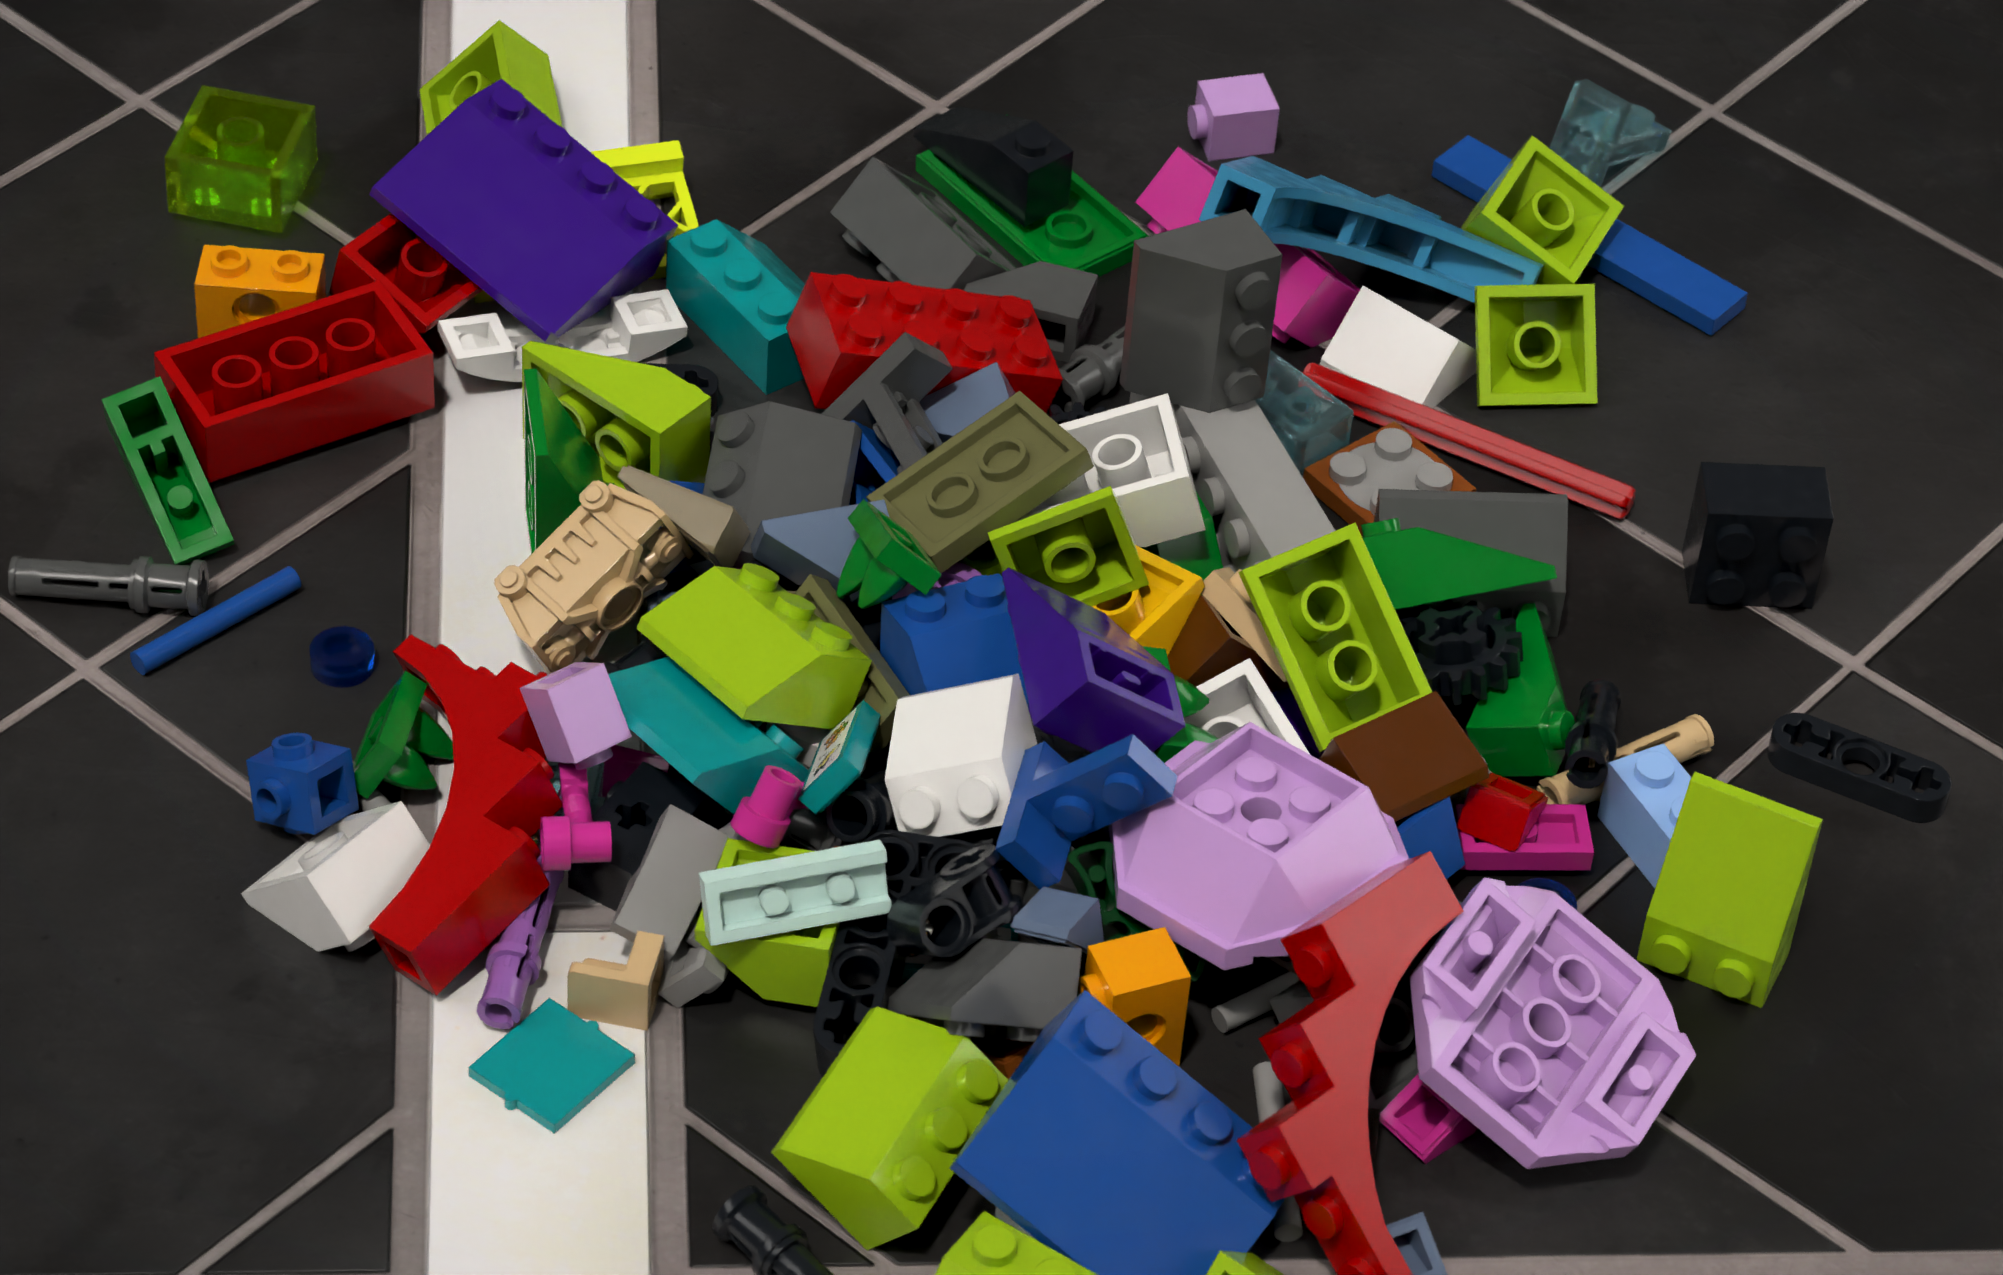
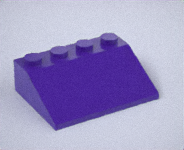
[369,79,678,342]

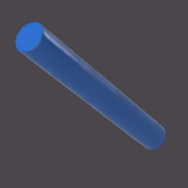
[130,566,301,675]

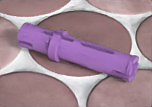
[477,856,564,1029]

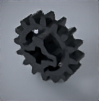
[1398,599,1523,705]

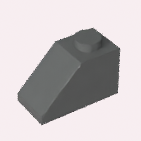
[964,261,1098,362]

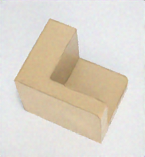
[567,931,664,1031]

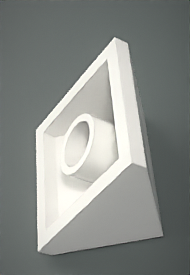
[1320,286,1476,408]

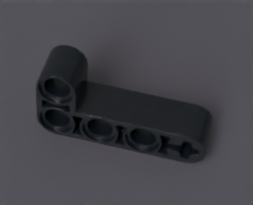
[813,830,976,1078]

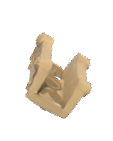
[494,480,693,675]

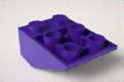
[1002,567,1186,753]

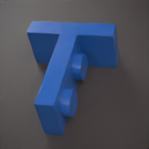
[996,734,1178,890]

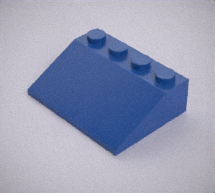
[949,990,1285,1275]

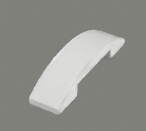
[438,289,688,382]

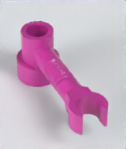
[540,762,612,871]
[730,765,808,848]

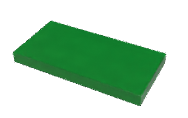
[915,114,1149,277]

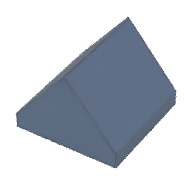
[1011,886,1104,956]

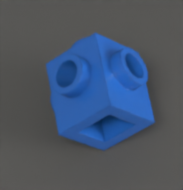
[246,733,359,835]

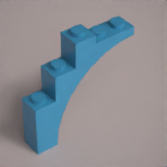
[1199,156,1544,303]

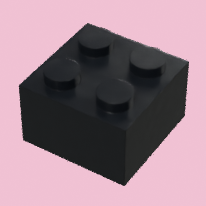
[1682,462,1834,609]

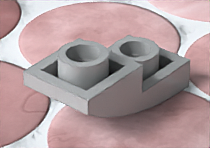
[609,804,729,962]

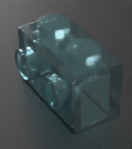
[1255,350,1354,477]

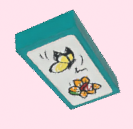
[798,700,880,814]

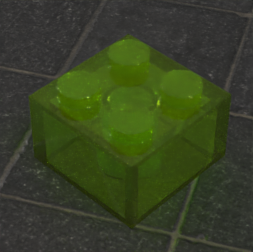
[164,85,318,233]

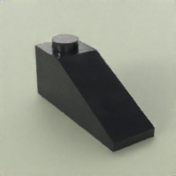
[913,106,1074,227]

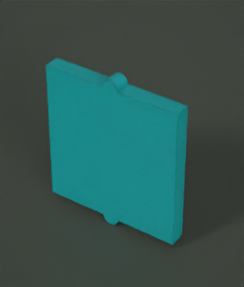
[468,998,635,1134]

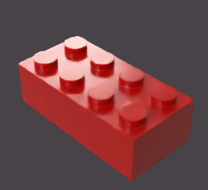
[786,272,1063,413]
[154,280,435,483]

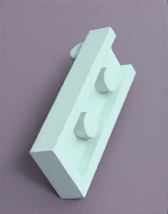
[699,839,892,946]

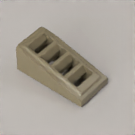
[617,465,750,568]

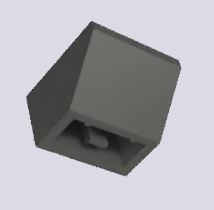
[888,938,1082,1042]

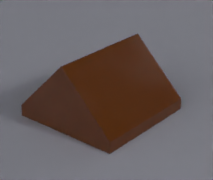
[1319,691,1489,822]

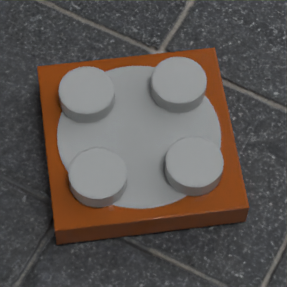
[1303,421,1477,536]

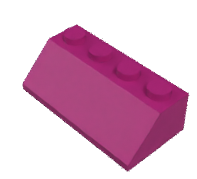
[1136,147,1360,348]

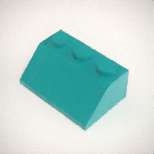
[666,219,805,395]
[608,656,809,814]

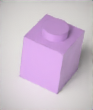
[1187,73,1280,161]
[520,662,632,770]

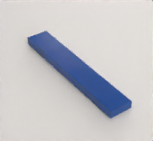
[1431,135,1748,336]

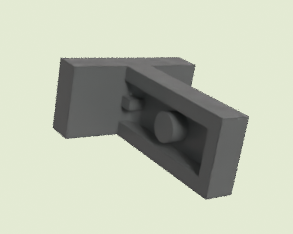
[822,332,953,474]

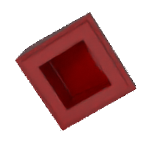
[1458,772,1549,851]

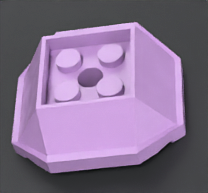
[1109,722,1409,970]
[1410,877,1696,1169]

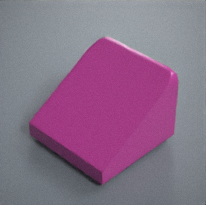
[1376,1073,1478,1164]

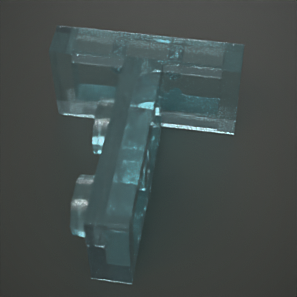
[1549,79,1672,187]

